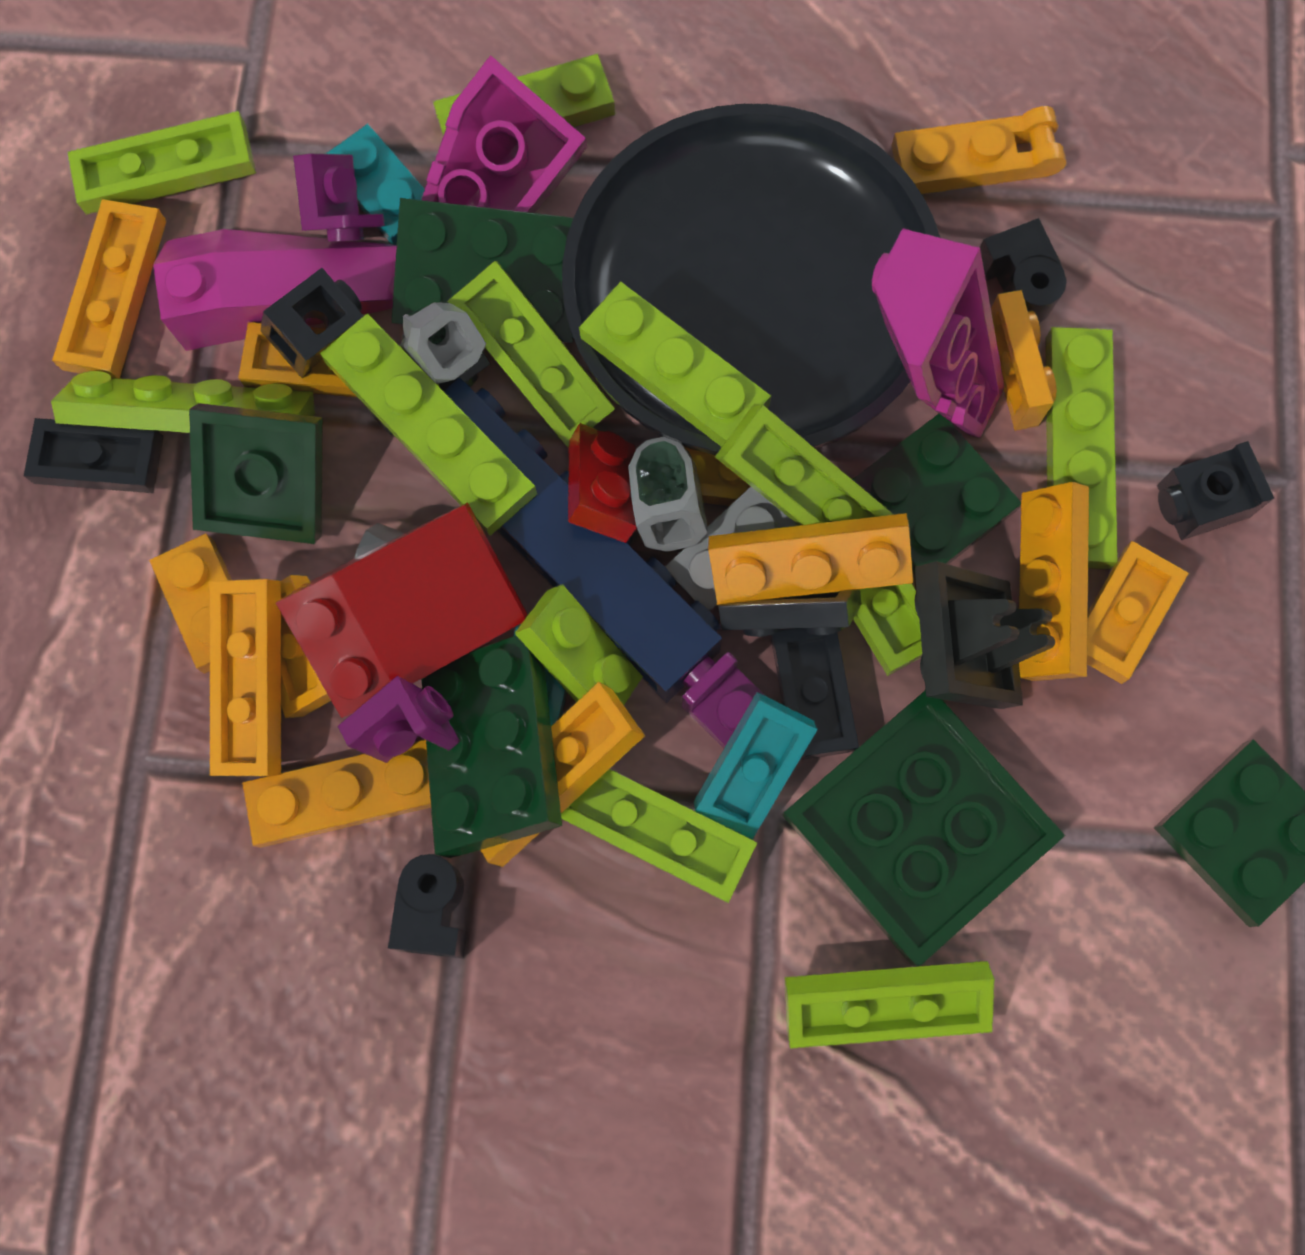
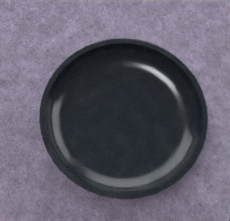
[562,103,940,455]

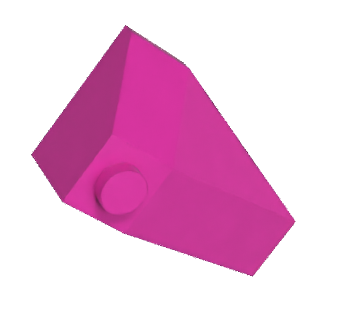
[388,55,587,294]
[153,229,397,351]
[872,229,1005,438]

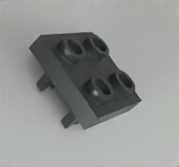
[914,561,1055,709]

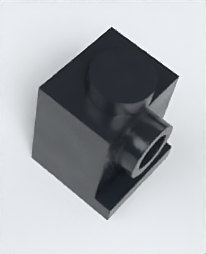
[260,268,364,378]
[1157,441,1274,541]

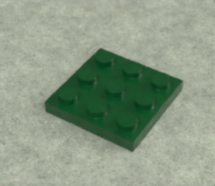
[782,690,1066,967]

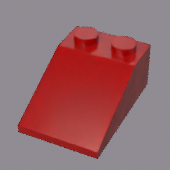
[276,502,528,719]

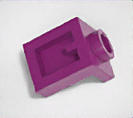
[293,154,385,242]
[682,651,765,748]
[338,676,460,763]

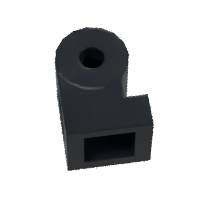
[979,218,1067,323]
[388,854,467,959]

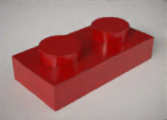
[568,423,637,543]

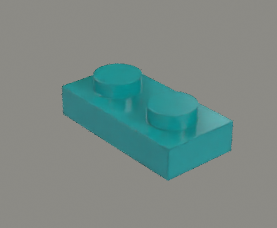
[326,124,425,245]
[694,692,818,840]

